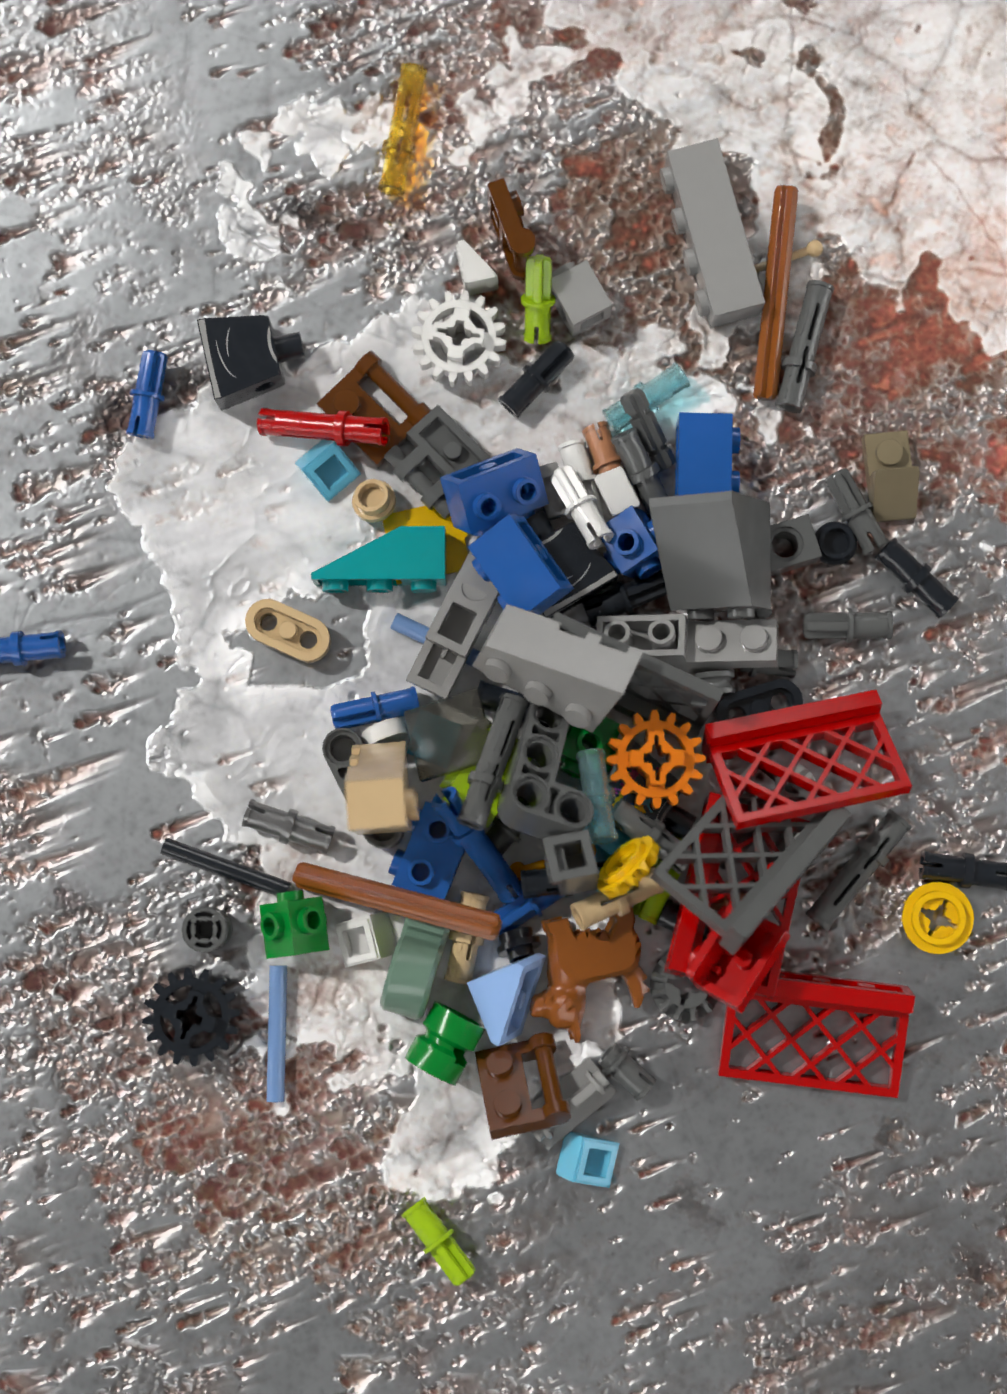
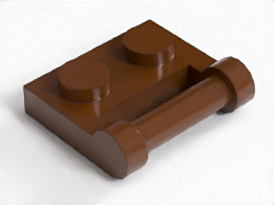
[487,178,536,281]
[316,350,431,468]
[475,1032,571,1140]

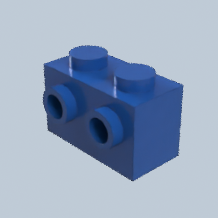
[675,412,740,496]
[440,448,549,536]
[468,514,574,615]
[388,801,465,900]

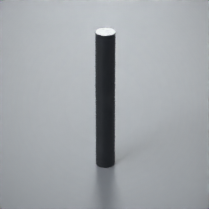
[160,838,292,896]

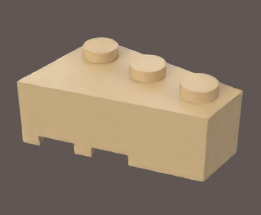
[345,741,420,835]

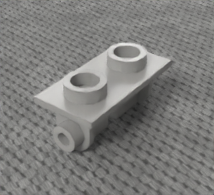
[531,1057,618,1150]

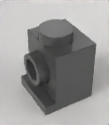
[542,829,599,896]

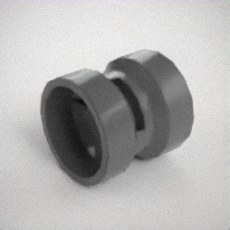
[181,907,233,953]

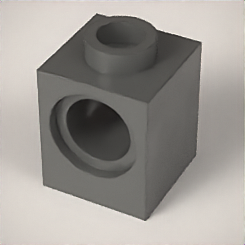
[770,514,822,577]

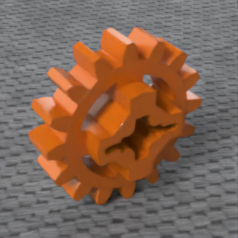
[605,710,705,810]

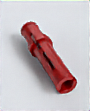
[257,407,390,446]

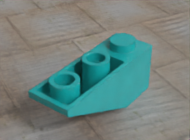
[311,526,447,593]

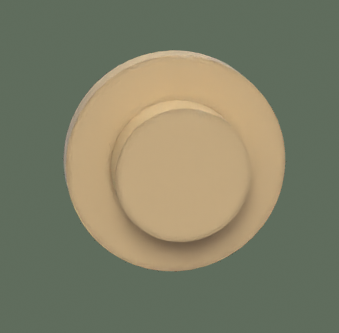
[352,479,396,523]

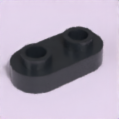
[714,679,803,722]

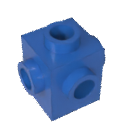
[601,505,662,580]

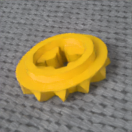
[597,836,660,899]
[900,882,974,954]

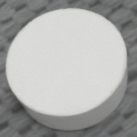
[361,718,408,744]

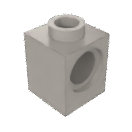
[551,260,612,337]

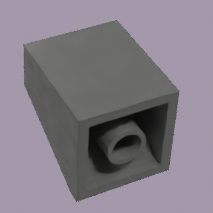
[649,491,771,621]

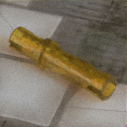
[378,63,427,196]

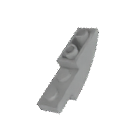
[406,536,500,701]
[597,614,778,674]

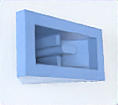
[467,952,546,1047]

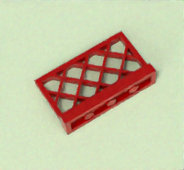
[701,689,912,830]
[664,792,810,999]
[717,970,915,1098]

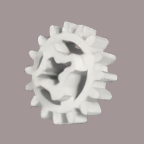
[412,290,506,387]

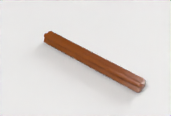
[753,185,798,401]
[292,862,502,940]

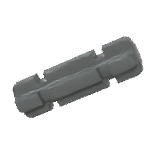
[620,388,675,472]

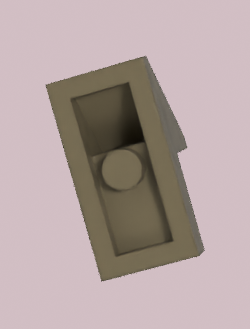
[861,430,920,523]

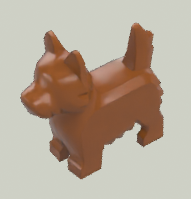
[530,902,650,1043]

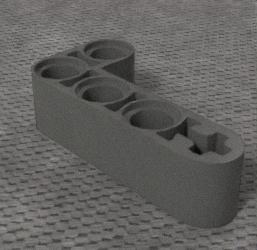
[497,698,594,839]

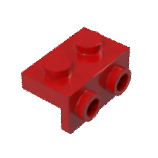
[685,899,791,1014]

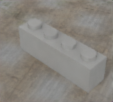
[659,138,765,328]

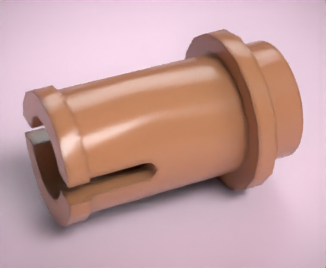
[582,421,625,475]

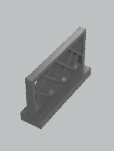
[552,611,724,739]
[650,756,852,956]

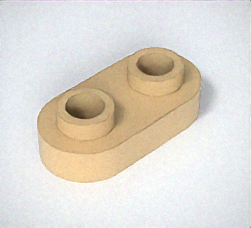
[245,599,331,663]

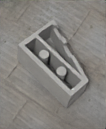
[472,604,644,733]

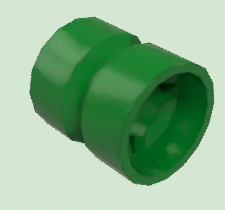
[404,1001,485,1085]

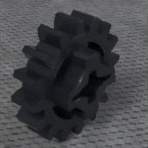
[142,967,243,1066]

